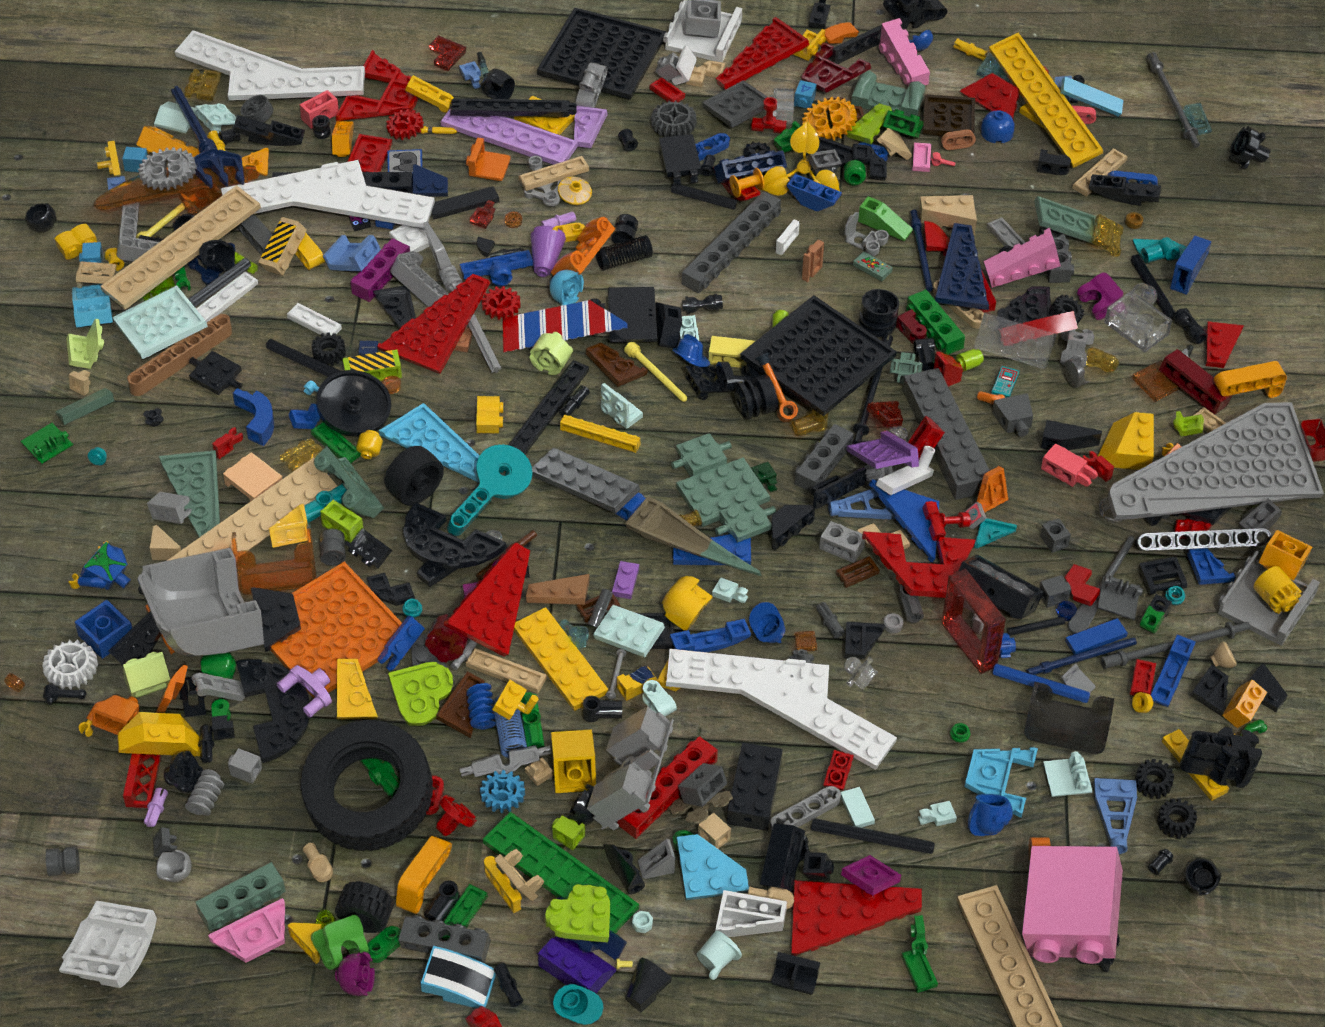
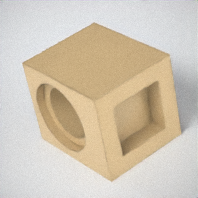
[698,813,731,849]

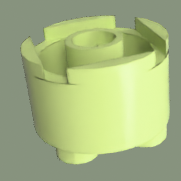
[529,332,573,375]

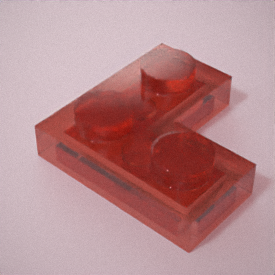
[429,35,466,71]

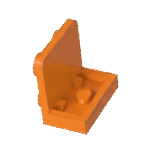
[466,137,511,181]

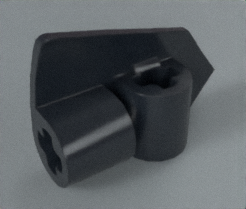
[603,843,645,894]

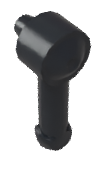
[43,684,87,705]

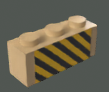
[258,217,307,276]

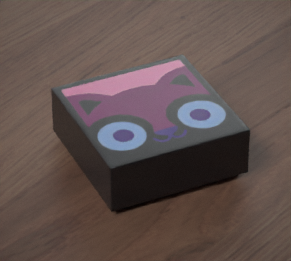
[349,215,371,232]

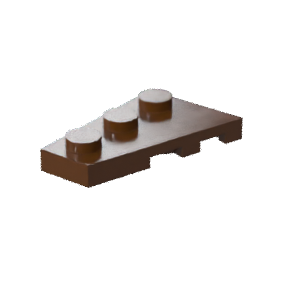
[585,343,648,387]
[436,671,485,738]

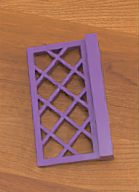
[846,431,919,469]

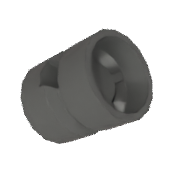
[319,529,346,566]
[46,846,80,876]

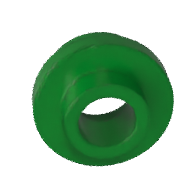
[950,723,970,743]

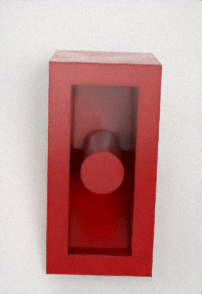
[934,351,963,387]

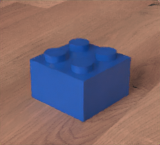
[75,600,132,659]

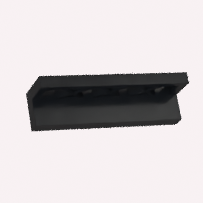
[828,25,882,64]

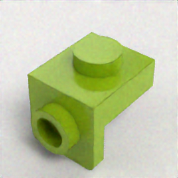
[1173,411,1204,437]

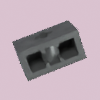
[678,763,727,807]

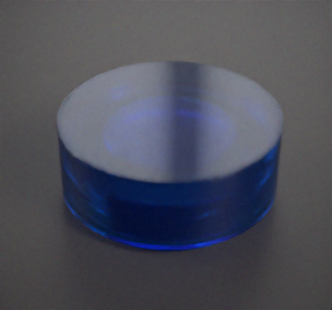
[1056,601,1077,621]

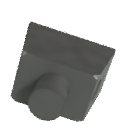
[992,393,1033,437]

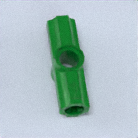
[520,692,545,749]
[360,759,400,799]

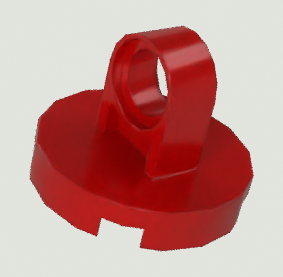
[436,795,477,836]

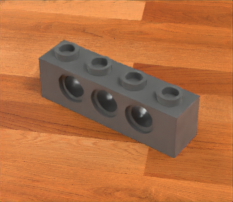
[1039,226,1074,283]
[794,424,854,492]
[398,916,491,964]

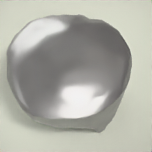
[1065,357,1090,388]

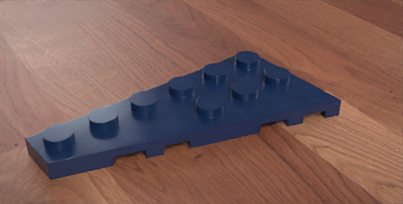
[935,223,989,310]

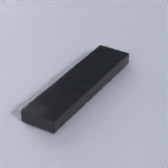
[431,186,500,220]

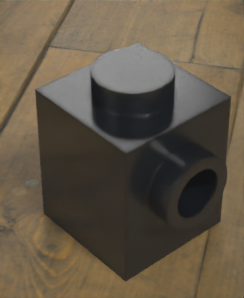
[803,852,834,881]

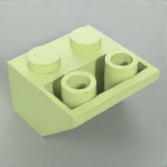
[123,652,170,698]

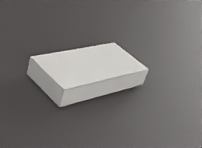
[776,219,800,255]

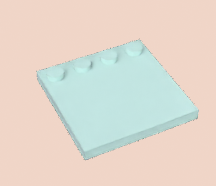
[112,286,208,359]

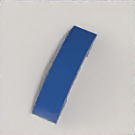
[670,619,751,652]
[1151,635,1196,707]

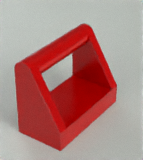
[908,416,945,460]

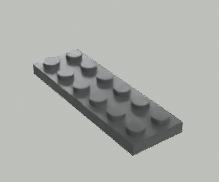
[532,448,640,513]

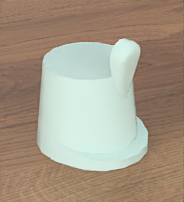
[697,931,742,980]

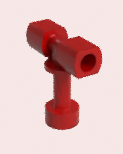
[751,97,787,134]
[922,501,971,541]

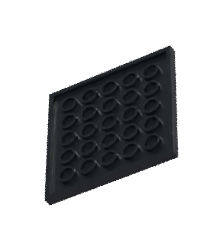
[537,7,667,100]
[740,295,897,416]

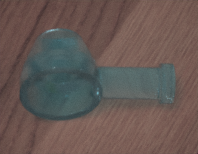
[560,619,589,648]

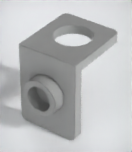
[1061,664,1096,693]

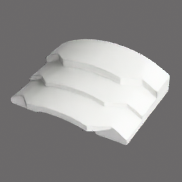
[59,901,157,988]

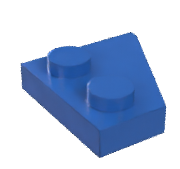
[1187,548,1236,585]

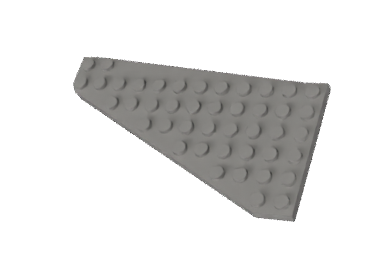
[1108,402,1324,520]

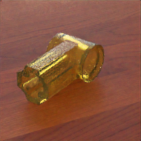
[791,409,829,437]

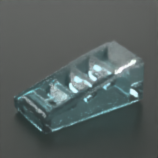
[1183,103,1212,135]

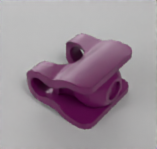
[1077,272,1124,320]

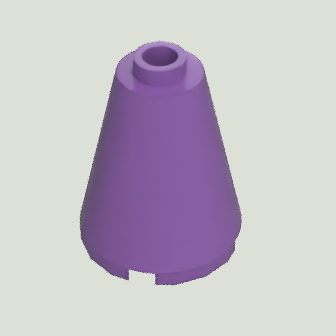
[530,226,566,277]

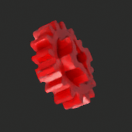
[386,109,424,140]
[482,286,521,320]

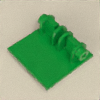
[20,423,73,464]

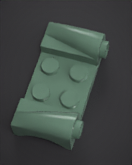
[851,71,926,117]
[314,446,384,518]

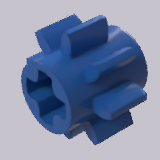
[993,633,1016,658]

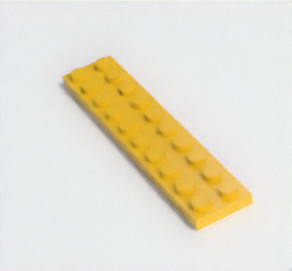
[989,32,1103,168]

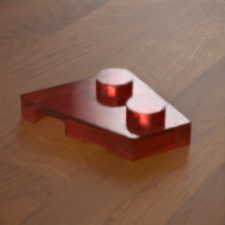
[866,401,903,428]

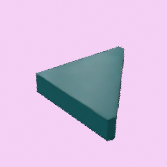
[974,518,1017,548]

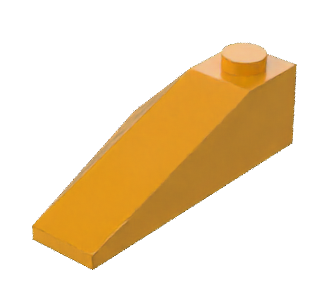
[136,126,200,157]

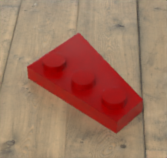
[1206,321,1244,368]

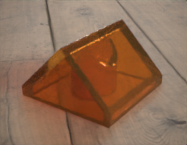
[177,178,222,215]

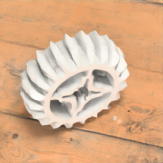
[42,639,98,690]

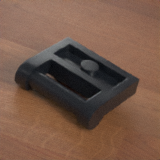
[1138,557,1187,595]

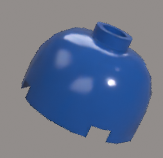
[981,110,1015,143]

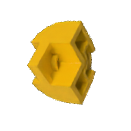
[661,576,713,631]

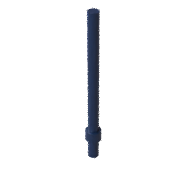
[910,209,933,292]
[1026,637,1137,675]

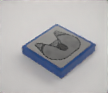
[388,149,423,178]

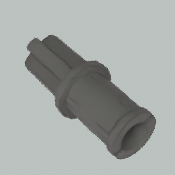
[587,589,613,628]
[816,602,845,639]

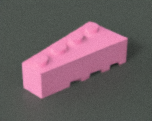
[879,18,930,87]

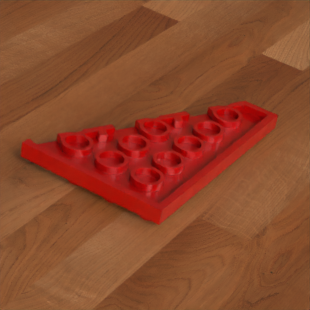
[377,274,490,374]
[791,881,922,956]

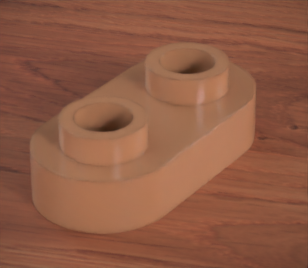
[941,129,976,150]

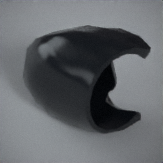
[480,68,515,99]
[199,240,235,272]
[1183,856,1222,896]

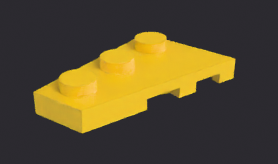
[337,659,378,719]

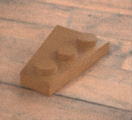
[526,574,590,605]

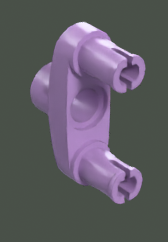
[276,665,332,718]

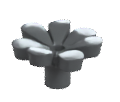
[789,649,814,664]

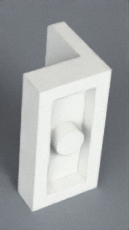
[672,45,697,85]

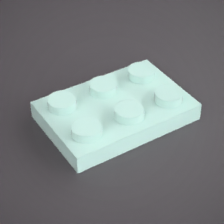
[593,605,665,657]

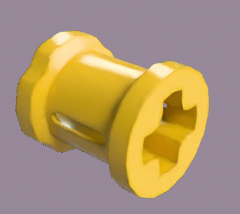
[104,248,124,271]

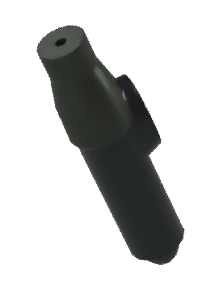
[490,248,524,258]

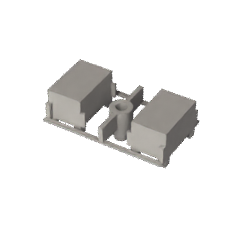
[587,706,674,831]

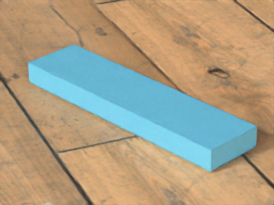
[1061,76,1123,117]

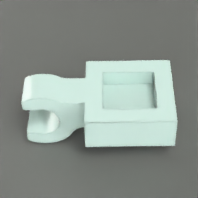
[712,578,748,603]
[918,801,957,826]

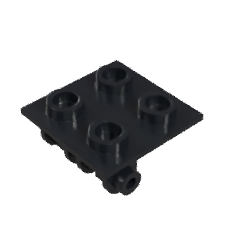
[685,366,724,400]

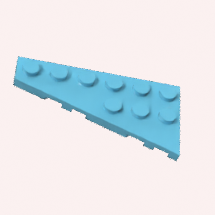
[379,403,480,483]

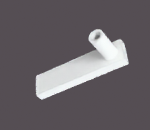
[876,446,935,495]

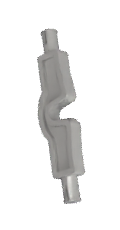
[460,745,552,777]

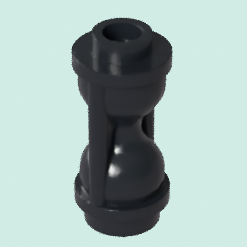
[682,293,723,314]
[1173,308,1208,344]

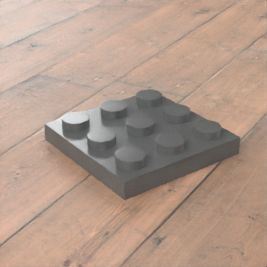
[702,80,767,128]

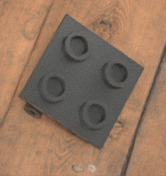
[1097,575,1143,620]

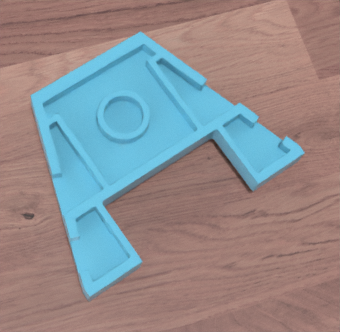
[965,747,1038,818]

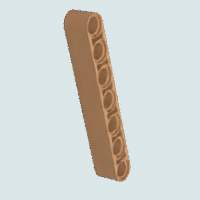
[127,314,232,396]

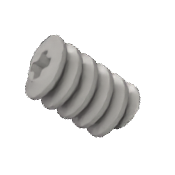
[185,769,224,816]

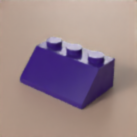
[538,937,616,994]

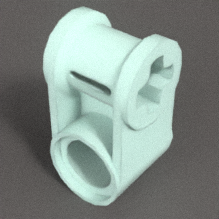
[642,680,677,716]

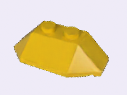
[117,712,200,756]

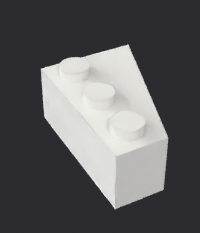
[716,890,787,938]

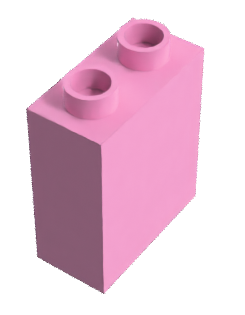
[1022,846,1123,964]

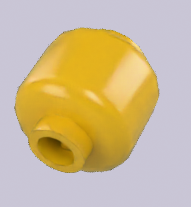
[356,430,383,459]

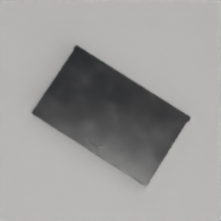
[608,287,657,343]

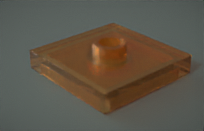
[1132,360,1181,402]

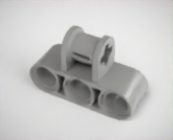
[575,62,608,108]

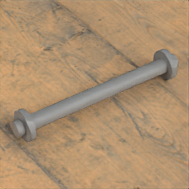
[606,649,626,699]

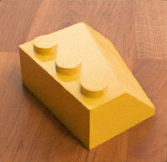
[1098,412,1154,470]

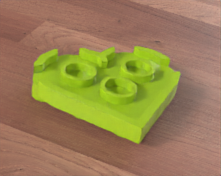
[388,662,453,726]
[544,884,610,943]

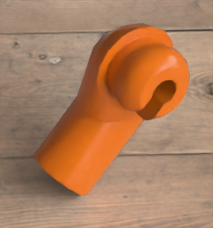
[977,391,1005,405]

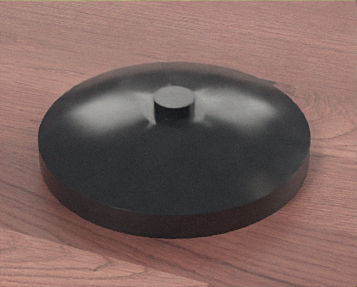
[316,370,391,437]

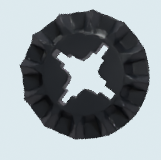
[744,141,771,157]

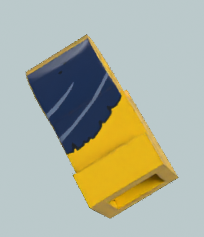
[617,666,657,701]

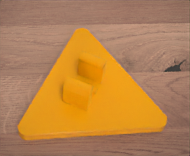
[242,148,269,176]

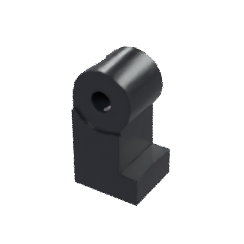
[1037,149,1071,175]

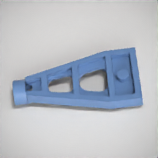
[828,488,896,520]
[1094,778,1137,854]

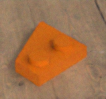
[977,466,1008,512]

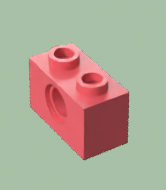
[299,90,339,129]

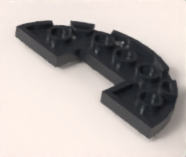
[403,502,507,569]
[236,659,310,763]

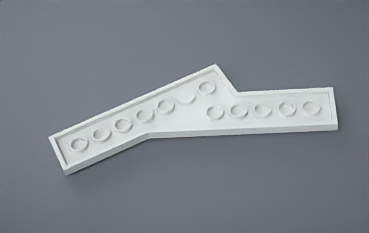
[175,30,365,100]

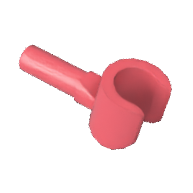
[931,152,956,167]

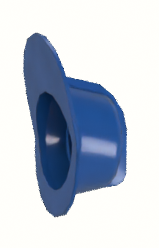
[673,334,710,367]
[749,602,785,643]

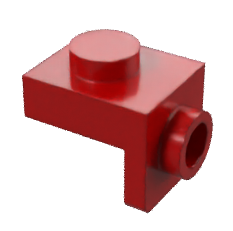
[465,1006,502,1027]

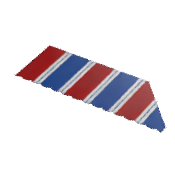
[503,300,628,353]

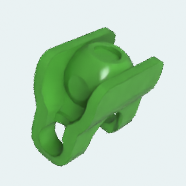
[311,915,369,970]

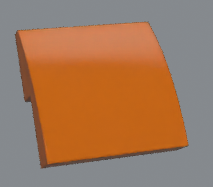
[156,665,188,713]

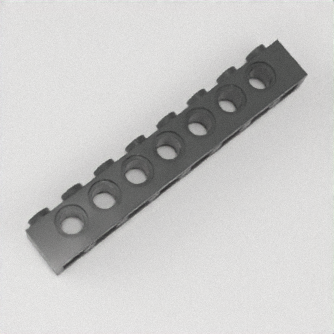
[682,191,781,294]

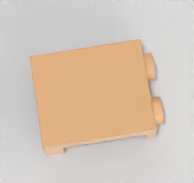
[223,452,283,502]

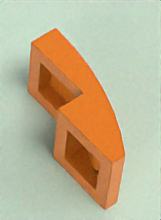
[824,22,859,44]

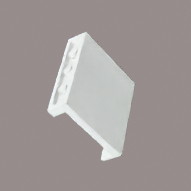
[663,0,742,62]

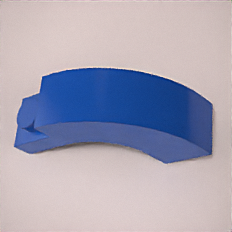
[233,388,274,446]

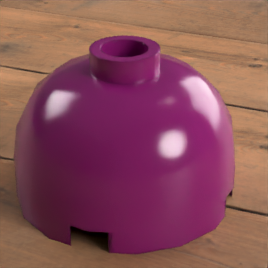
[335,952,375,996]

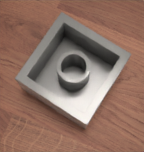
[685,0,721,37]

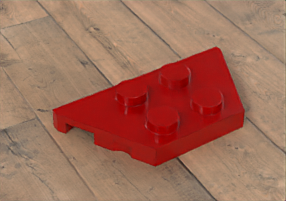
[960,73,1020,121]

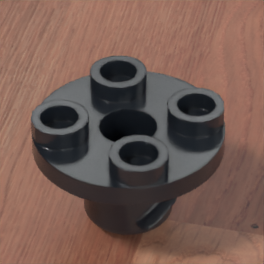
[164,751,203,793]

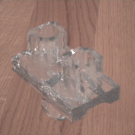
[844,657,878,690]

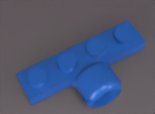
[460,250,533,287]

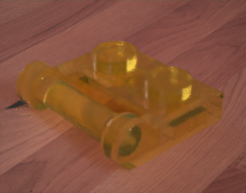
[1092,214,1123,257]

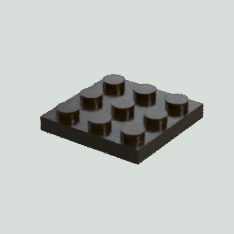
[923,94,975,137]

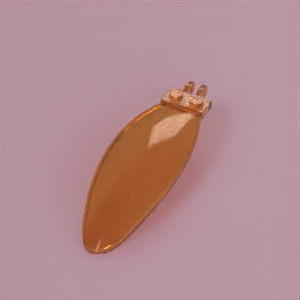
[93,165,259,210]

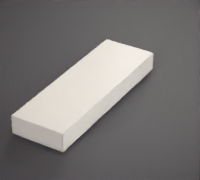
[287,303,342,335]

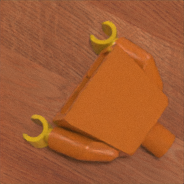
[78,695,139,737]

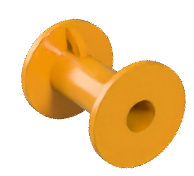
[729,168,765,197]

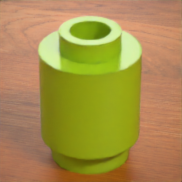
[956,349,984,372]

